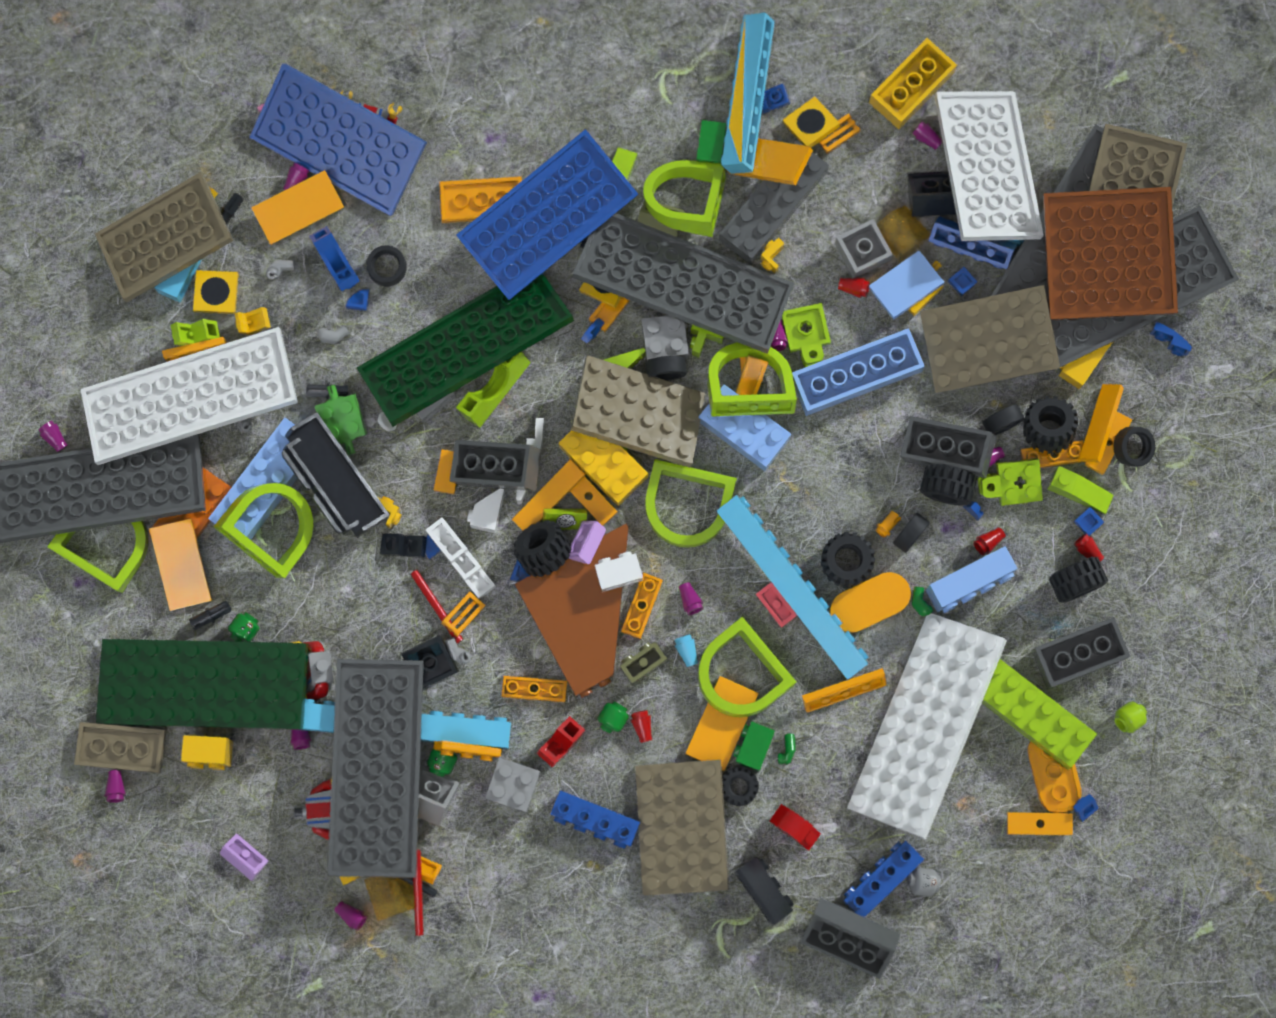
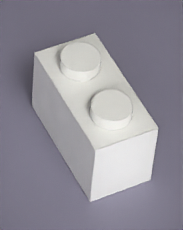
[595,552,643,592]

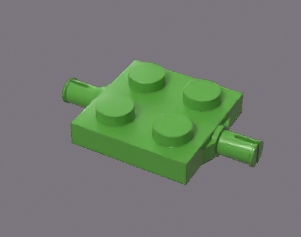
[315,385,367,455]

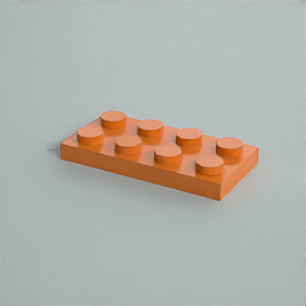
[149,468,232,539]

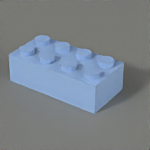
[699,384,791,471]
[925,546,1018,613]

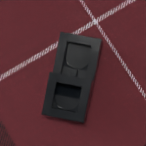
[380,533,427,558]

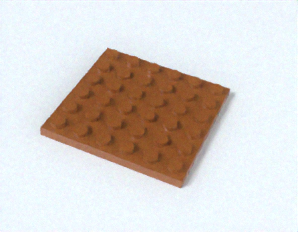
[1043,187,1178,320]

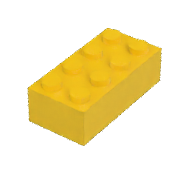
[869,38,957,130]
[558,430,648,506]

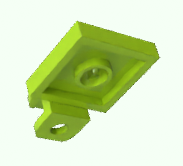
[782,303,831,367]
[977,458,1043,506]

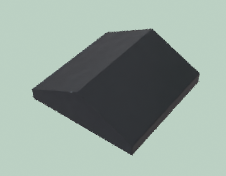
[401,635,457,688]

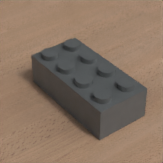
[900,416,996,478]
[450,440,541,491]
[1031,617,1131,690]
[800,898,901,979]

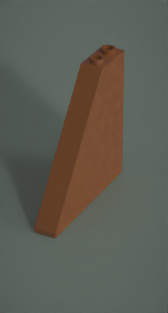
[515,523,629,698]

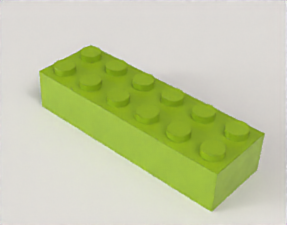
[982,659,1097,770]

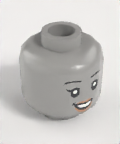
[907,867,941,897]

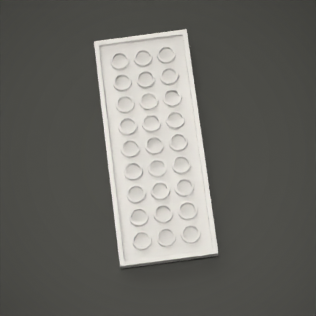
[81,327,298,465]
[847,613,1007,839]

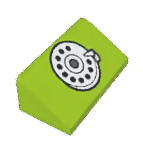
[543,509,587,530]

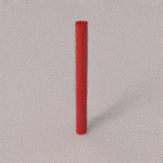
[410,570,464,644]
[413,850,424,936]

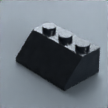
[907,171,956,217]
[734,857,794,926]

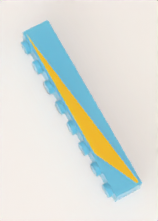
[721,13,775,174]

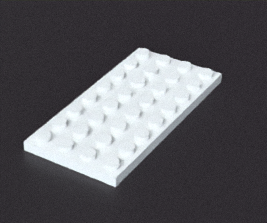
[934,91,1044,241]

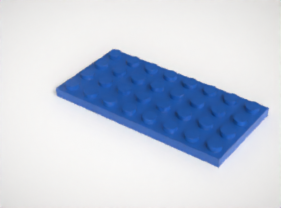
[250,63,427,216]
[456,129,639,300]

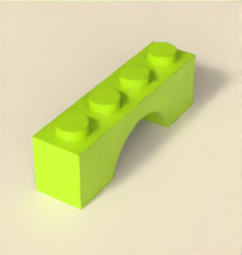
[456,352,531,428]

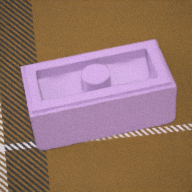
[568,521,606,564]
[220,833,268,881]

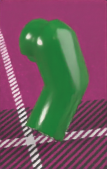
[911,586,933,616]
[777,733,796,765]

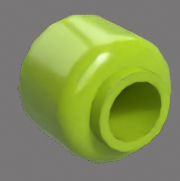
[1114,701,1147,733]

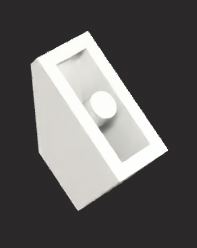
[467,489,505,533]

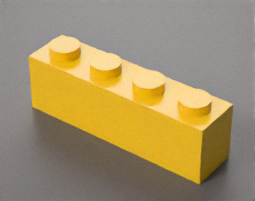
[1059,342,1113,390]

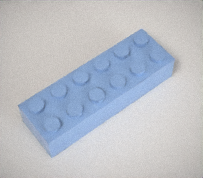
[792,328,925,416]
[208,418,297,540]

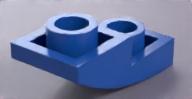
[761,83,791,114]
[1150,322,1192,356]

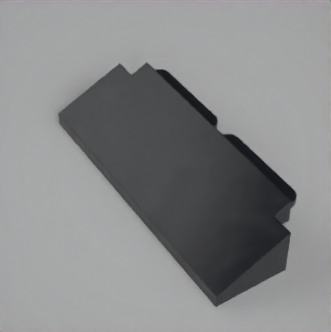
[281,412,390,538]

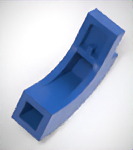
[309,226,360,291]

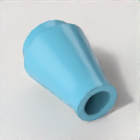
[674,634,698,667]

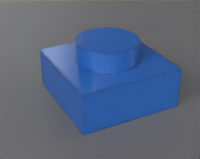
[948,267,978,297]
[1074,507,1104,536]
[1073,793,1099,822]

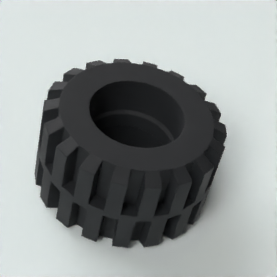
[1023,396,1078,454]
[920,464,977,506]
[513,520,572,577]
[821,532,875,588]
[1049,557,1108,602]

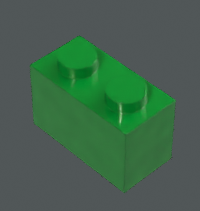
[696,120,727,163]
[733,721,775,772]

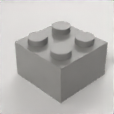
[835,219,893,278]
[642,315,689,361]
[485,758,541,813]

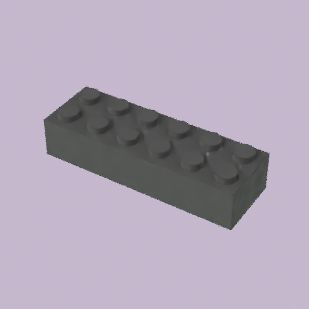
[719,140,829,265]

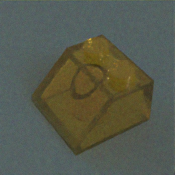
[876,205,931,262]
[364,877,414,921]

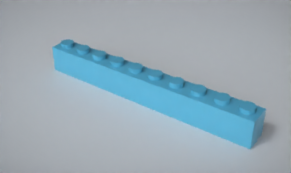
[717,495,869,680]
[303,699,511,749]

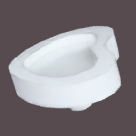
[378,411,397,431]

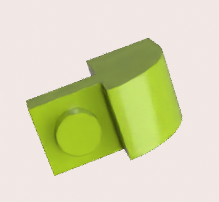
[170,319,220,346]
[689,325,724,358]

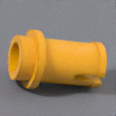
[875,511,901,538]

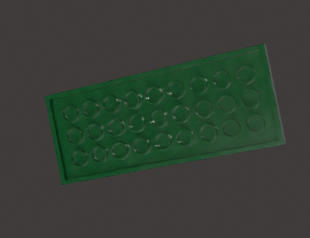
[357,273,575,427]
[96,639,309,730]

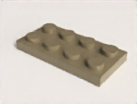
[74,722,166,773]

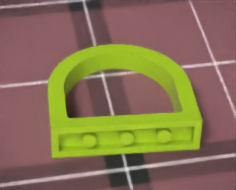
[643,160,726,237]
[707,342,797,417]
[645,459,737,548]
[214,483,313,578]
[47,521,148,593]
[698,617,796,717]

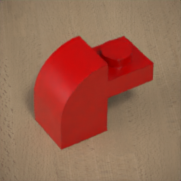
[537,716,585,768]
[769,804,821,851]

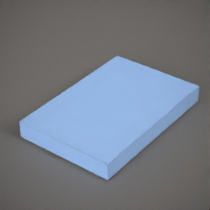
[869,251,944,320]

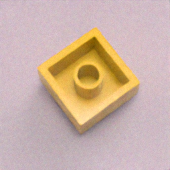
[181,735,233,770]

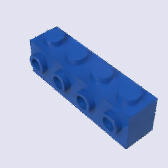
[929,217,1017,269]
[550,790,640,849]
[843,841,924,917]

